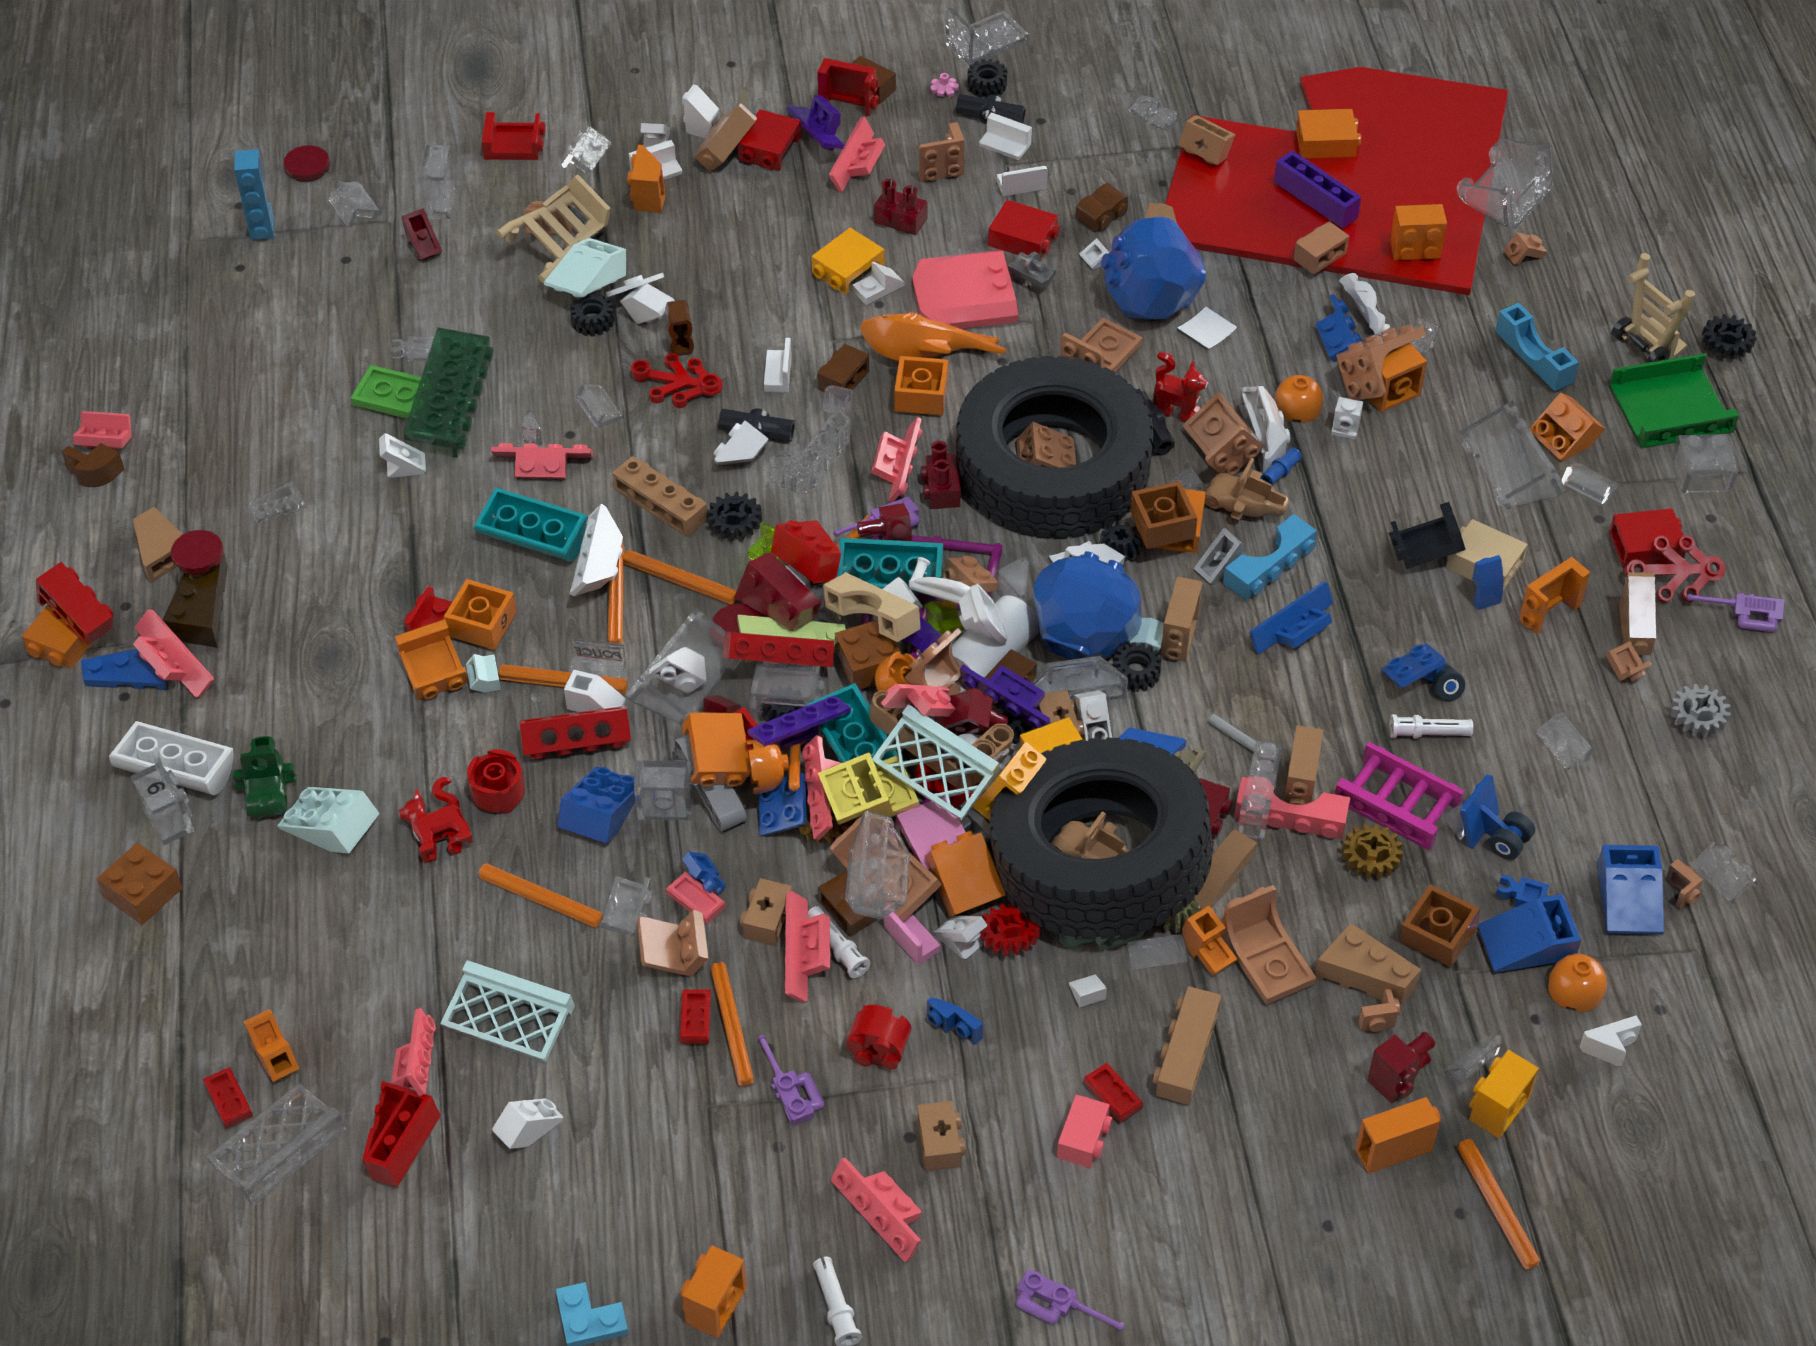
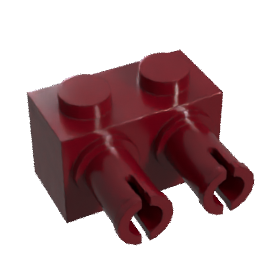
[874,179,928,236]
[921,441,961,509]
[857,503,913,542]
[934,688,1008,736]
[1367,1032,1435,1104]

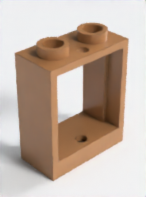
[1161,576,1203,662]
[1284,725,1324,805]

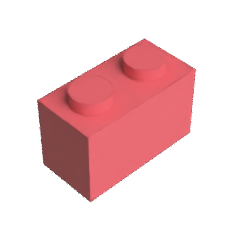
[1057,1094,1113,1168]

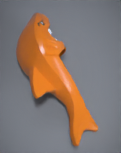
[860,312,1007,362]

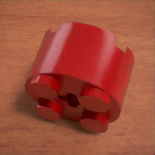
[467,749,525,814]
[846,1005,912,1070]

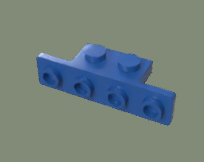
[1315,294,1363,362]
[1250,581,1333,654]

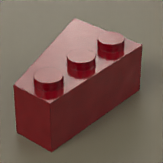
[734,552,822,630]

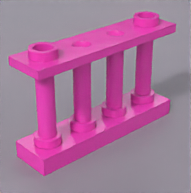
[1335,742,1464,851]

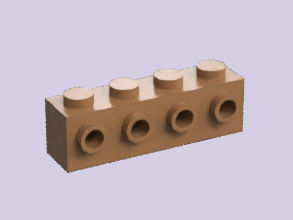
[612,456,708,538]
[1153,986,1222,1105]

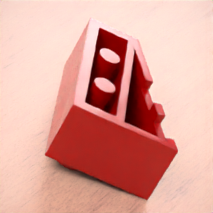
[771,520,842,583]
[36,562,114,646]
[362,1081,441,1187]

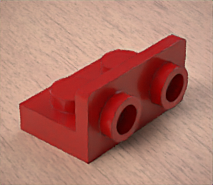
[404,586,452,632]

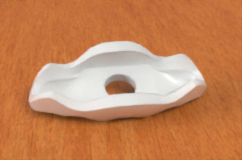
[1339,273,1390,335]

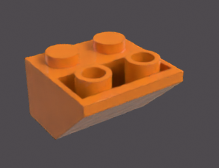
[627,145,666,213]
[1529,392,1606,461]

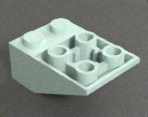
[544,238,626,298]
[277,787,380,853]

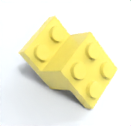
[818,752,920,824]

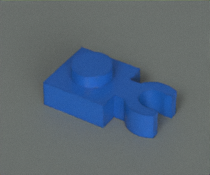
[682,851,726,894]
[1496,875,1549,906]

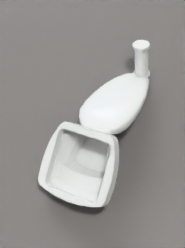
[909,557,1008,643]

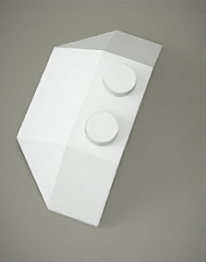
[1238,386,1290,474]
[570,504,623,596]

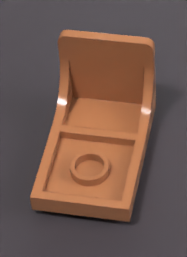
[1060,317,1143,372]
[1336,324,1426,400]
[1182,392,1265,476]
[904,628,997,710]
[830,811,942,922]
[1221,885,1316,1005]

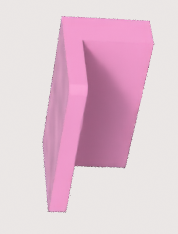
[884,907,940,965]

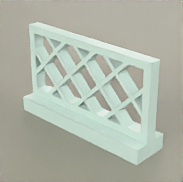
[872,704,1001,821]
[440,960,575,1063]

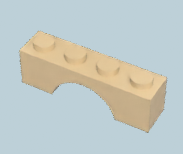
[823,573,921,642]

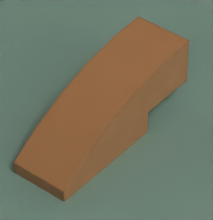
[1195,828,1257,911]

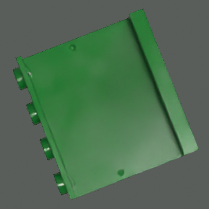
[1609,353,1739,449]

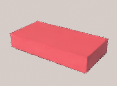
[666,872,726,925]

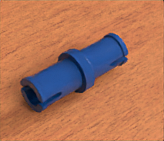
[1260,447,1302,486]

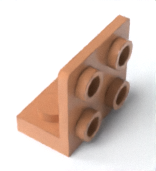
[919,122,964,182]
[1016,422,1076,468]
[637,910,708,977]

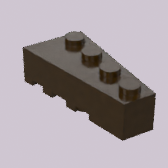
[162,554,228,648]

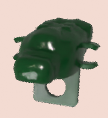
[231,736,297,819]

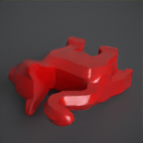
[1153,352,1208,423]
[398,777,473,864]

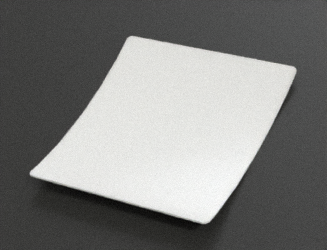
[1178,307,1237,348]

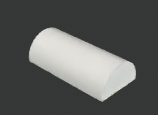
[952,595,1039,677]
[109,721,234,795]

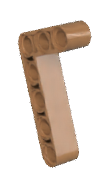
[869,690,1014,789]

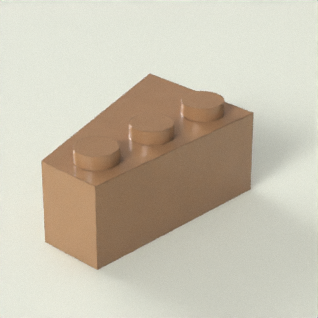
[1315,923,1421,1007]

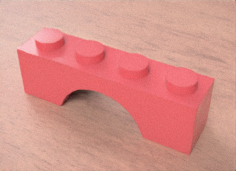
[1234,777,1350,839]

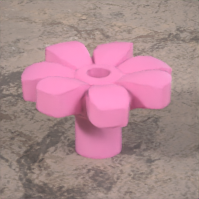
[930,73,959,98]

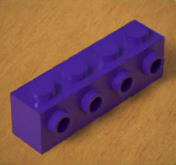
[1274,150,1361,228]

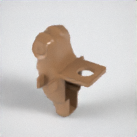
[1205,458,1289,520]
[1052,812,1129,859]

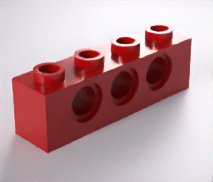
[723,631,835,667]
[519,706,631,759]

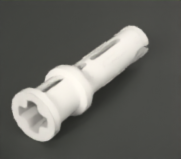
[1389,714,1473,739]
[808,906,871,978]
[813,1257,862,1346]

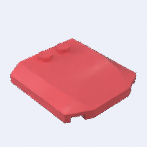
[912,250,1018,329]

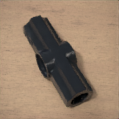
[956,94,1026,124]
[1136,389,1175,455]
[718,408,795,441]

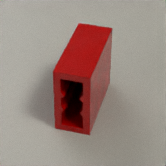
[988,200,1060,261]
[1609,508,1689,569]

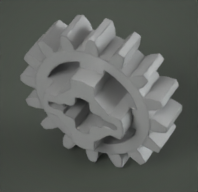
[1670,684,1731,737]

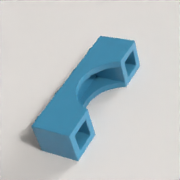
[234,149,274,240]
[1495,303,1579,391]
[1223,514,1317,601]

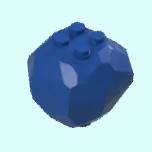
[1101,216,1206,321]
[1034,551,1142,667]

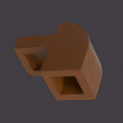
[62,443,125,487]

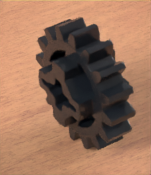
[1702,314,1756,359]
[707,492,762,541]

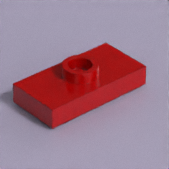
[680,989,711,1044]
[1084,1062,1144,1123]
[203,1067,253,1129]

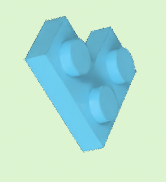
[556,1282,629,1346]

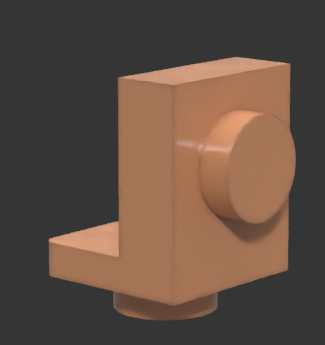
[1504,232,1547,265]
[1605,641,1651,681]
[1665,859,1703,909]
[1358,989,1401,1032]

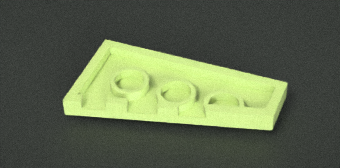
[737,615,846,663]

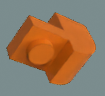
[1182,906,1237,977]
[243,1009,300,1082]

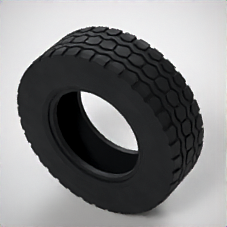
[956,356,1153,539]
[990,737,1213,939]

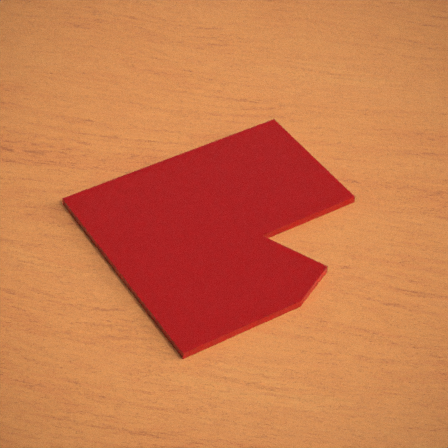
[1165,67,1509,296]

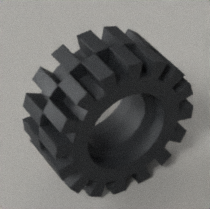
[967,59,1008,98]
[570,293,614,337]
[1113,642,1161,692]

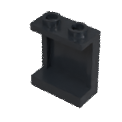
[1388,502,1466,569]

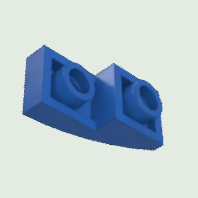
[1472,555,1503,610]
[926,997,983,1045]

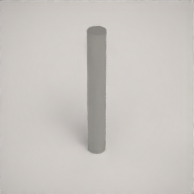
[1208,714,1279,765]

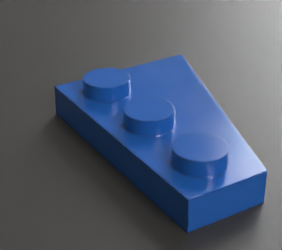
[81,649,168,690]

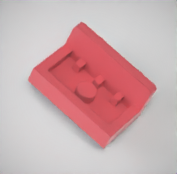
[73,411,132,450]

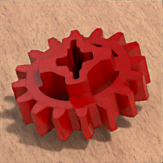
[980,904,1040,956]

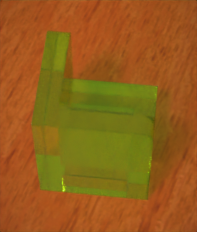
[748,522,778,559]
[925,599,964,635]

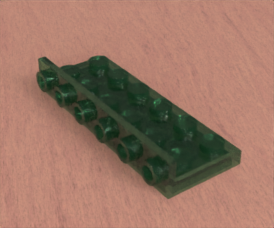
[403,327,494,458]

